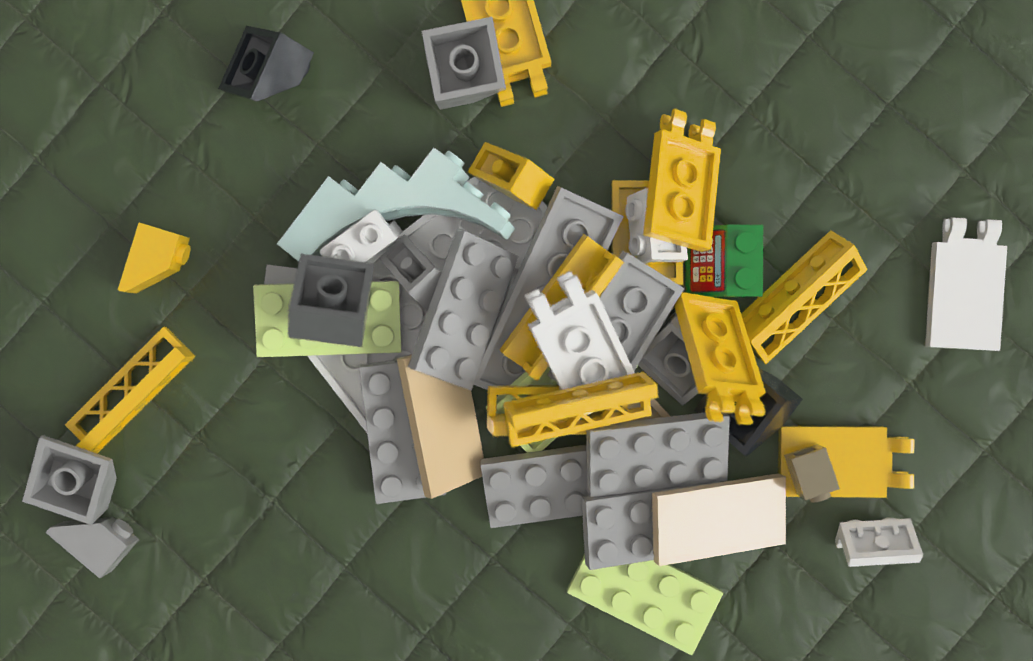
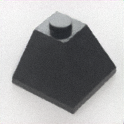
[218,26,314,102]
[694,367,803,456]

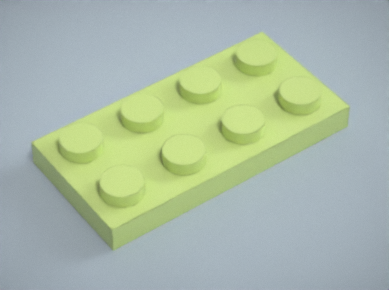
[253,281,402,357]
[567,554,723,655]

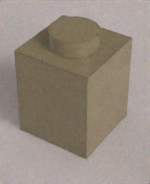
[784,444,840,503]

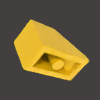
[468,142,555,210]
[118,222,191,293]

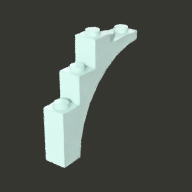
[277,148,515,261]

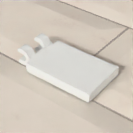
[925,217,1007,351]
[525,271,635,420]

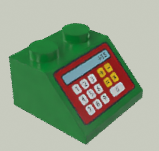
[685,225,763,298]

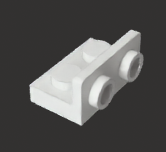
[626,188,688,264]
[320,210,402,262]
[835,518,923,567]

